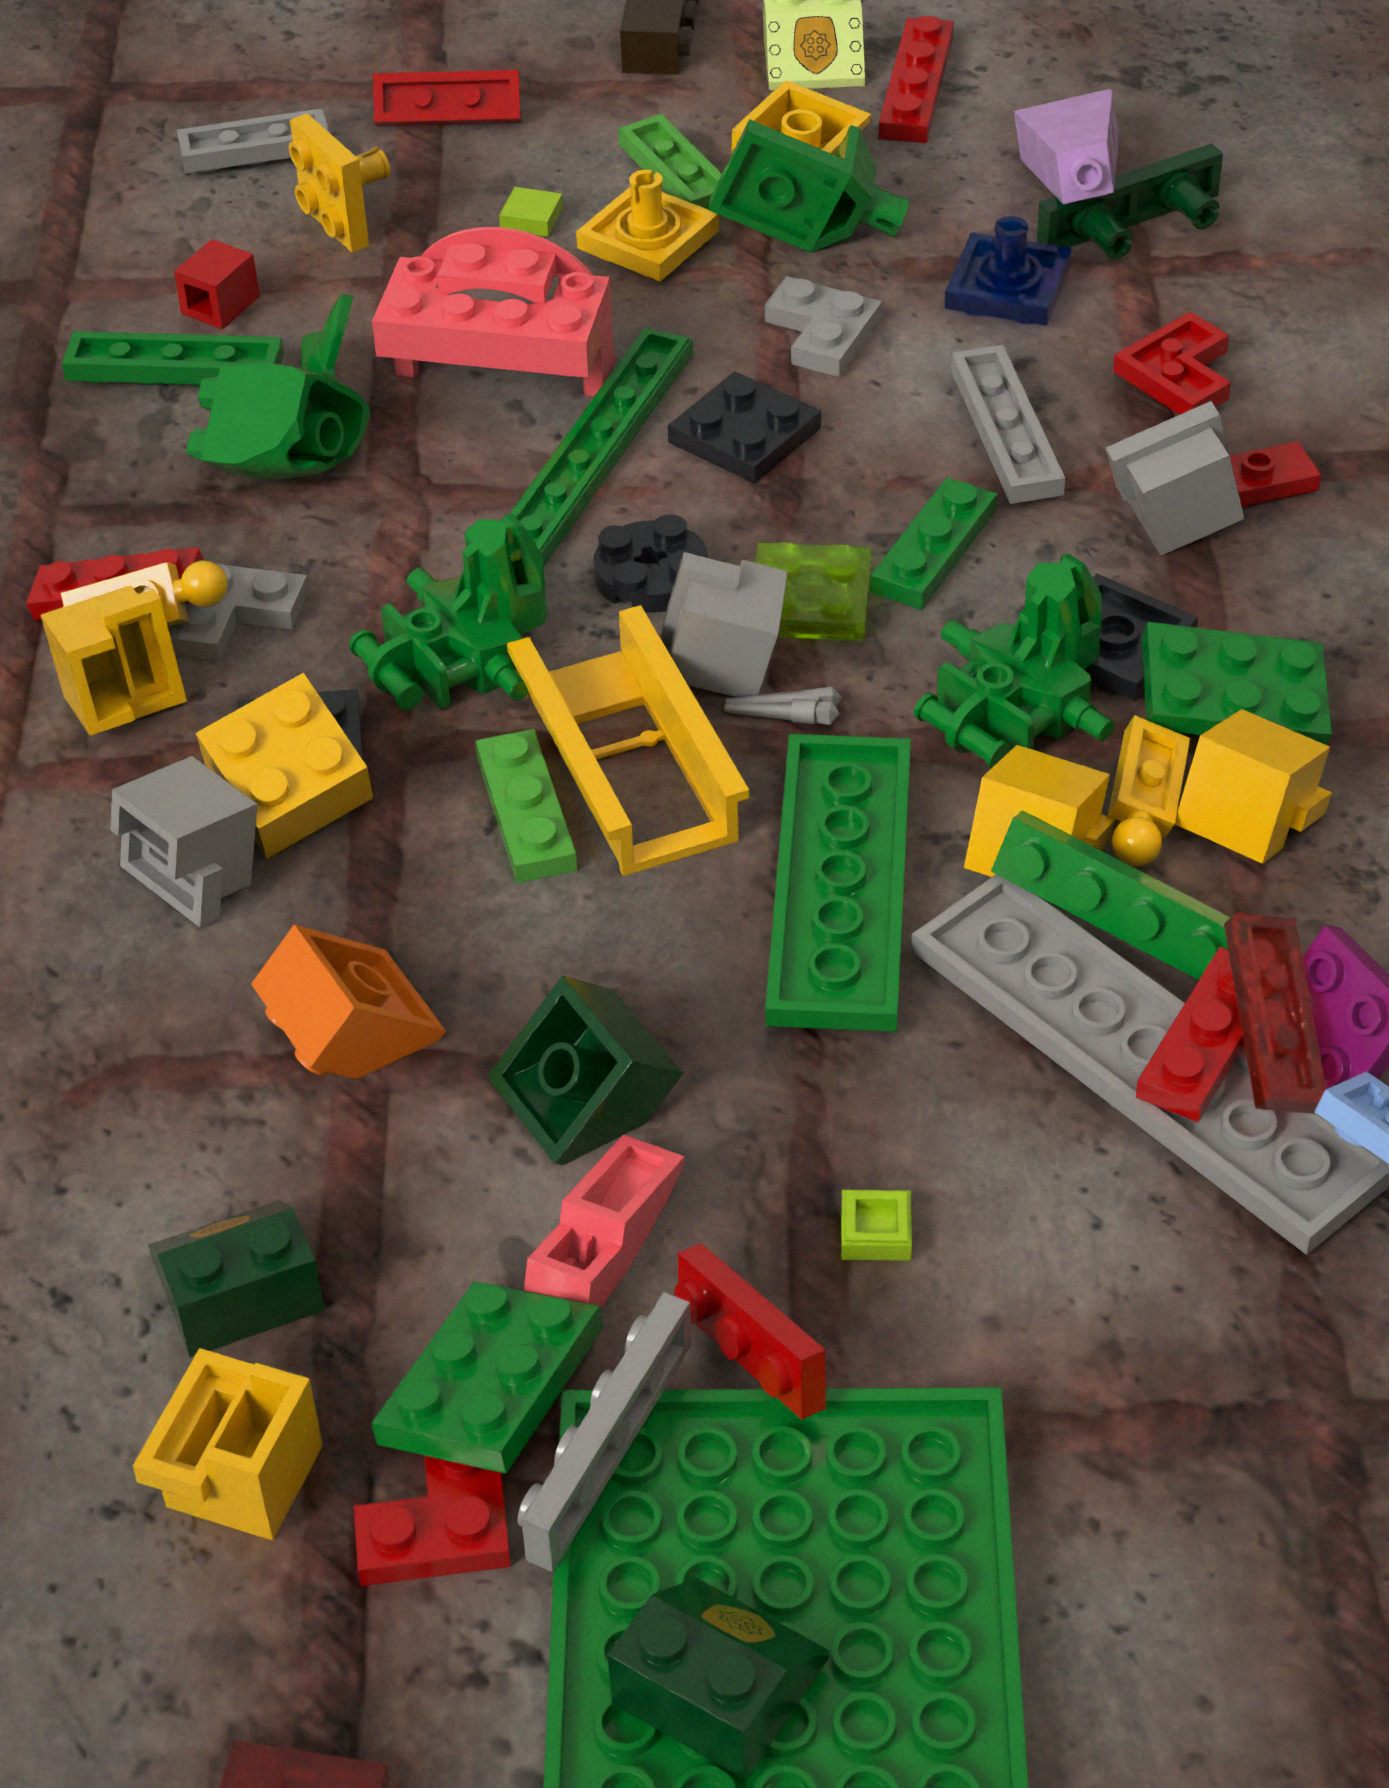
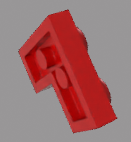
[1113,311,1231,415]
[353,1455,511,1586]

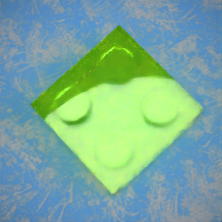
[755,542,872,641]

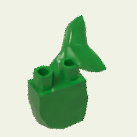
[186,294,370,480]

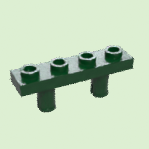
[1036,143,1223,260]

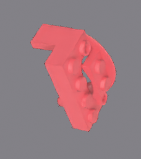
[372,227,616,396]

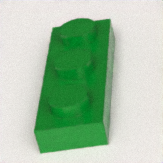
[870,477,997,610]

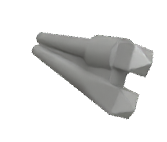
[724,687,842,725]

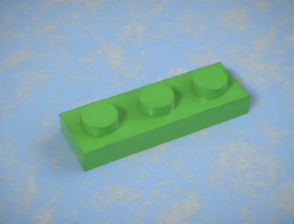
[618,114,722,209]
[475,729,577,884]

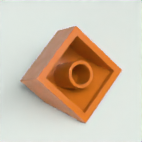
[251,924,446,1079]

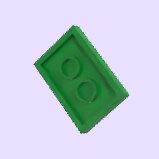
[1141,622,1332,745]
[371,1281,604,1474]

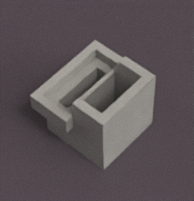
[1105,401,1244,556]
[659,552,787,697]
[110,756,257,928]

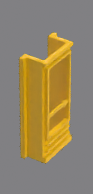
[507,605,749,876]

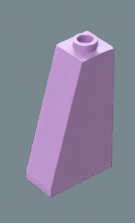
[1014,89,1119,204]

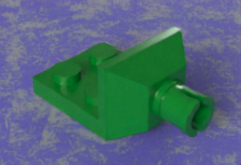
[708,119,909,253]

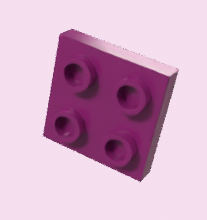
[1254,925,1389,1099]

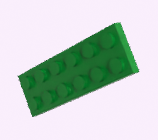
[765,734,911,1032]

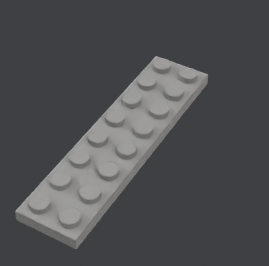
[911,874,1389,1255]

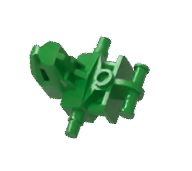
[349,514,547,710]
[913,554,1115,768]

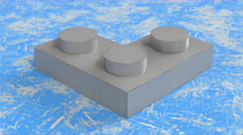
[765,276,882,377]
[168,563,309,661]

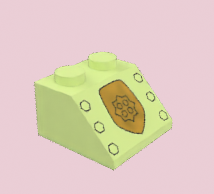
[763,0,865,90]

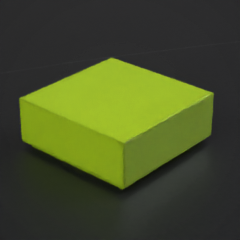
[499,187,563,237]
[841,1190,912,1261]

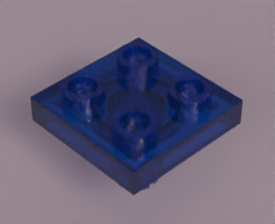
[944,216,1072,326]

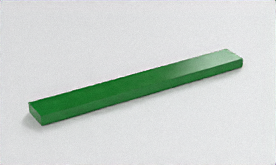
[509,327,693,566]

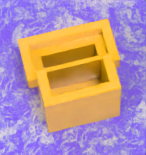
[41,585,187,736]
[1175,709,1332,864]
[964,745,1116,877]
[133,1348,323,1541]

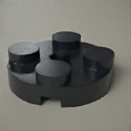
[593,514,708,613]

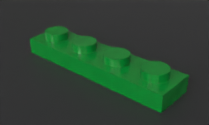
[62,331,284,386]
[991,810,1251,980]

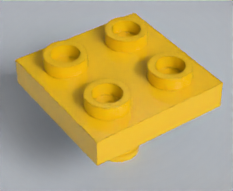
[289,113,390,253]
[576,170,719,282]

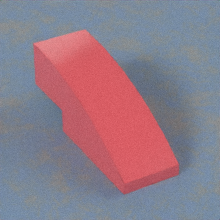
[524,1134,685,1309]

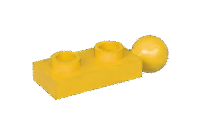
[61,560,228,627]
[1108,715,1190,867]

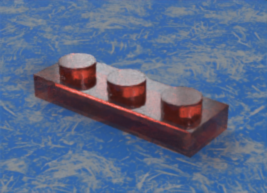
[1224,912,1326,1114]

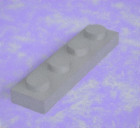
[950,345,1065,504]
[518,1292,692,1572]

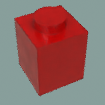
[174,239,260,329]

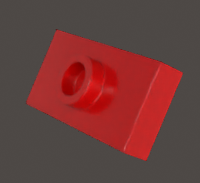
[1229,441,1321,506]

